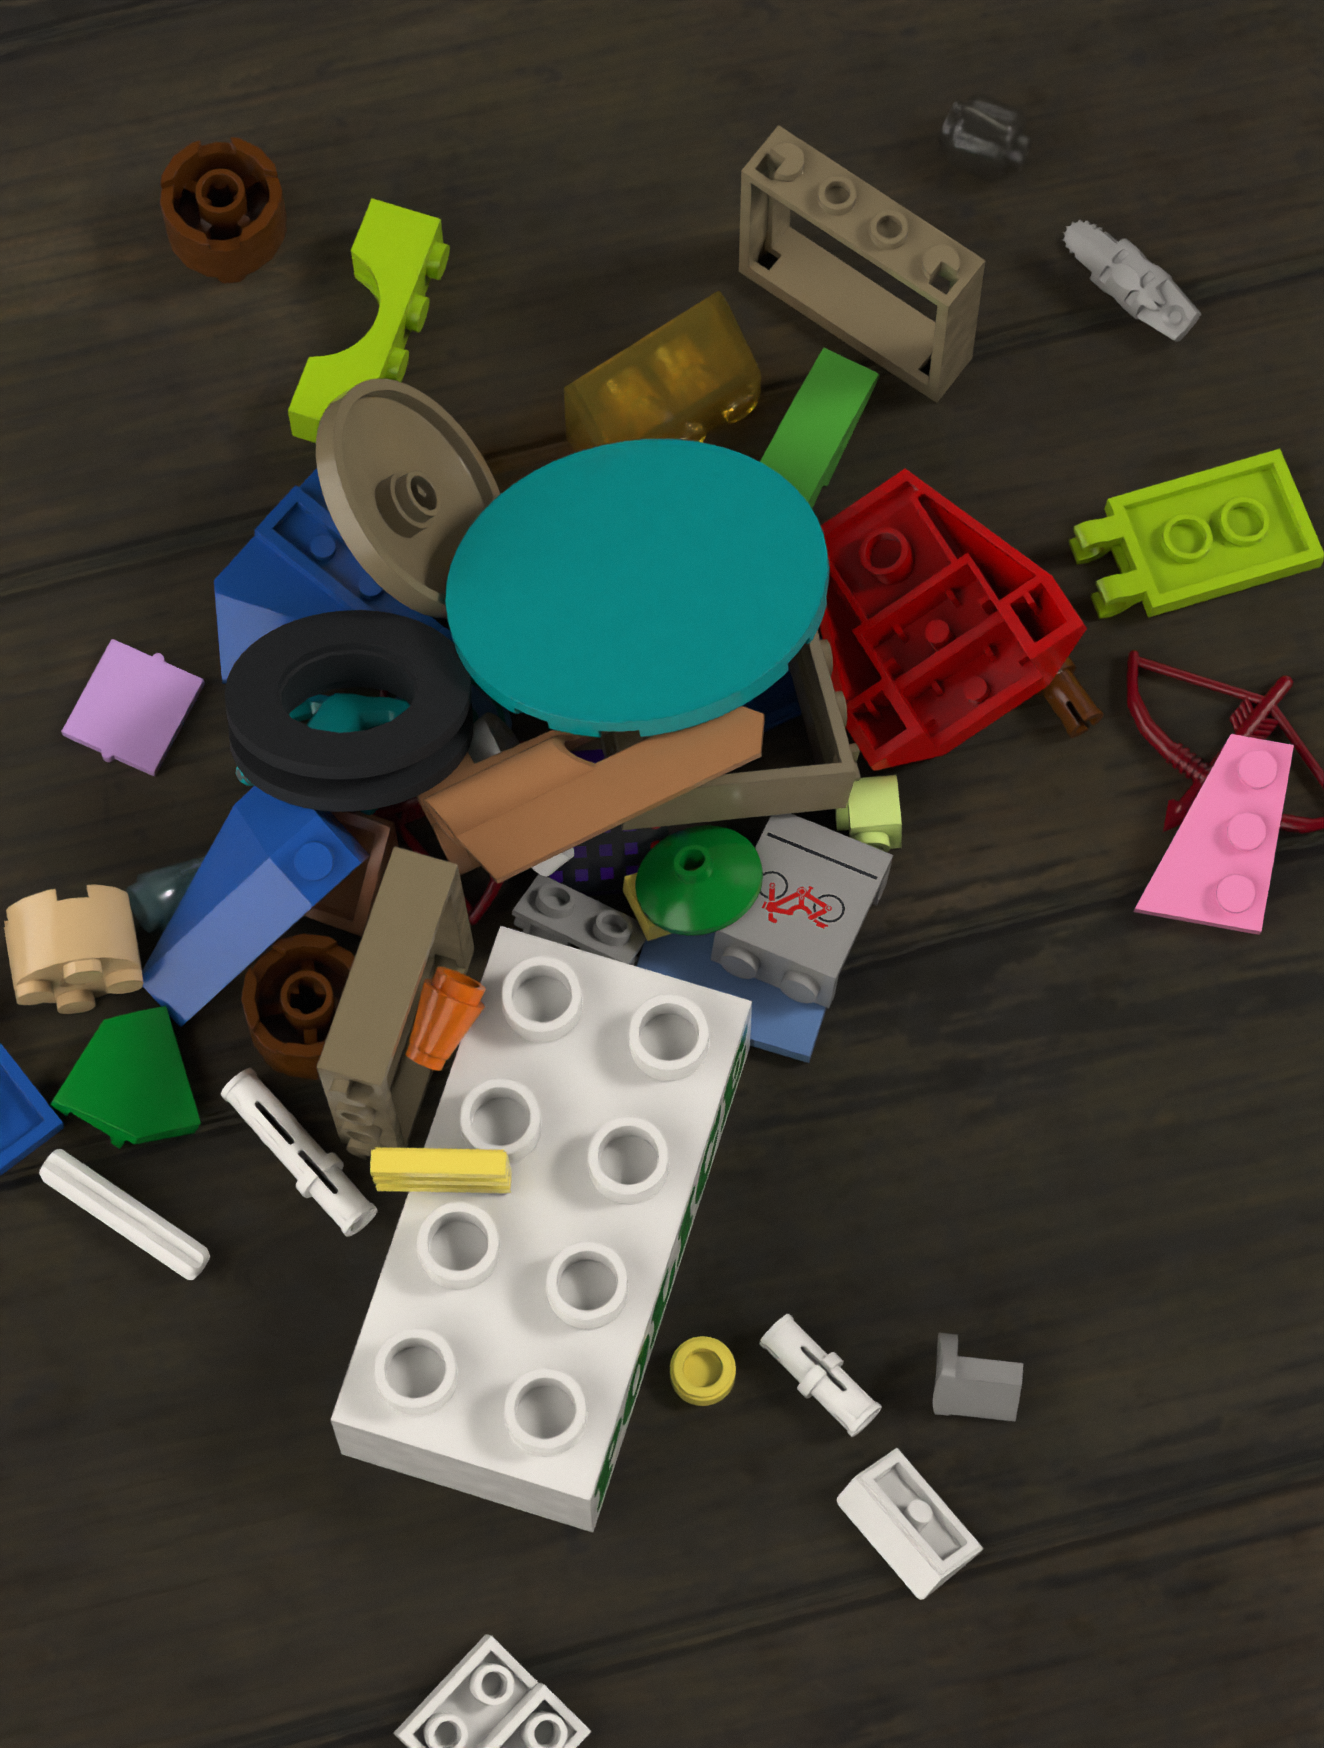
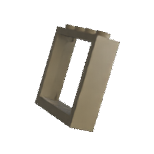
[739,125,985,403]
[600,630,861,830]
[317,846,475,1160]

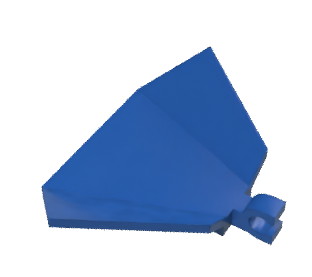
[214,468,454,684]

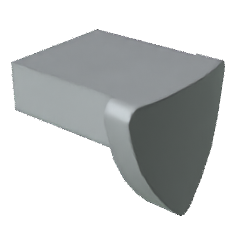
[933,1333,1023,1422]

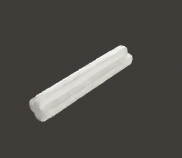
[39,1149,210,1280]

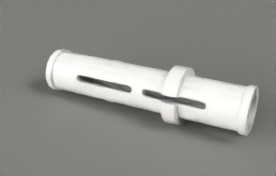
[221,1068,378,1237]

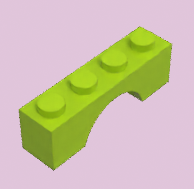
[288,198,450,443]

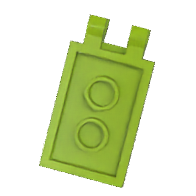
[1068,449,1324,619]

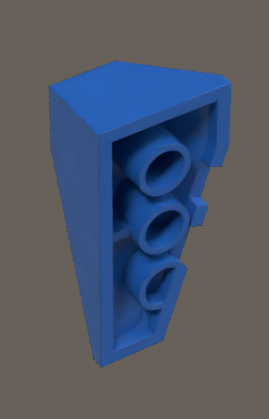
[142,786,370,1028]

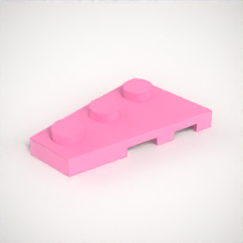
[1134,734,1294,935]

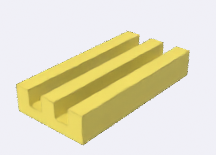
[370,1147,512,1193]

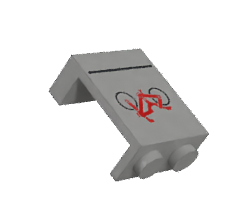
[711,813,893,1008]

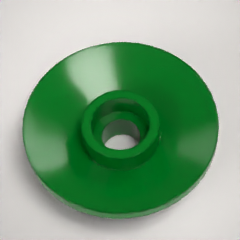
[635,825,763,936]

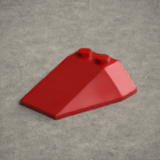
[820,468,1087,771]

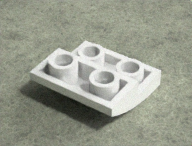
[393,1634,591,1748]

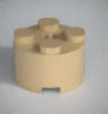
[4,884,143,1014]

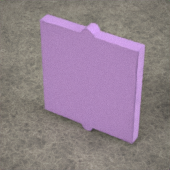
[61,639,205,777]

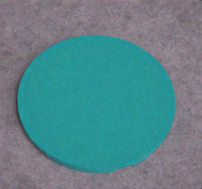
[445,439,830,738]

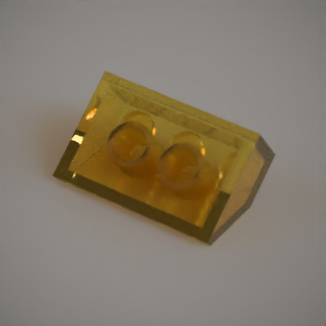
[564,290,761,452]

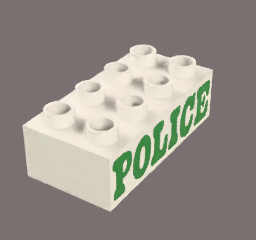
[331,926,752,1532]

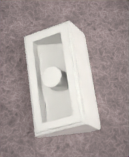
[837,1448,984,1600]

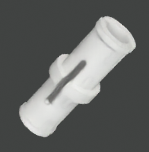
[759,1314,882,1437]

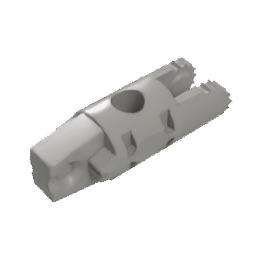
[1063,220,1201,342]

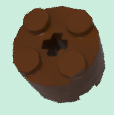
[160,137,287,284]
[241,933,355,1080]

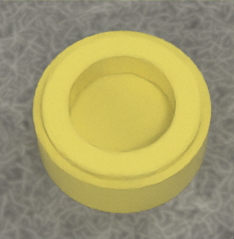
[670,1336,736,1406]

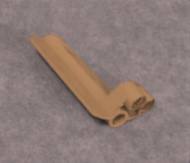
[416,706,765,883]

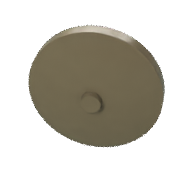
[316,379,500,619]

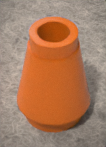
[405,967,486,1071]

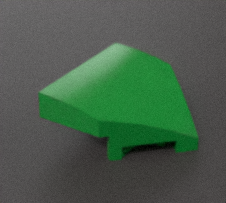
[50,1006,201,1149]

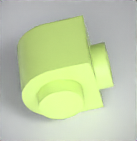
[835,775,902,853]

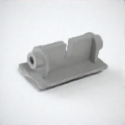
[511,874,647,966]

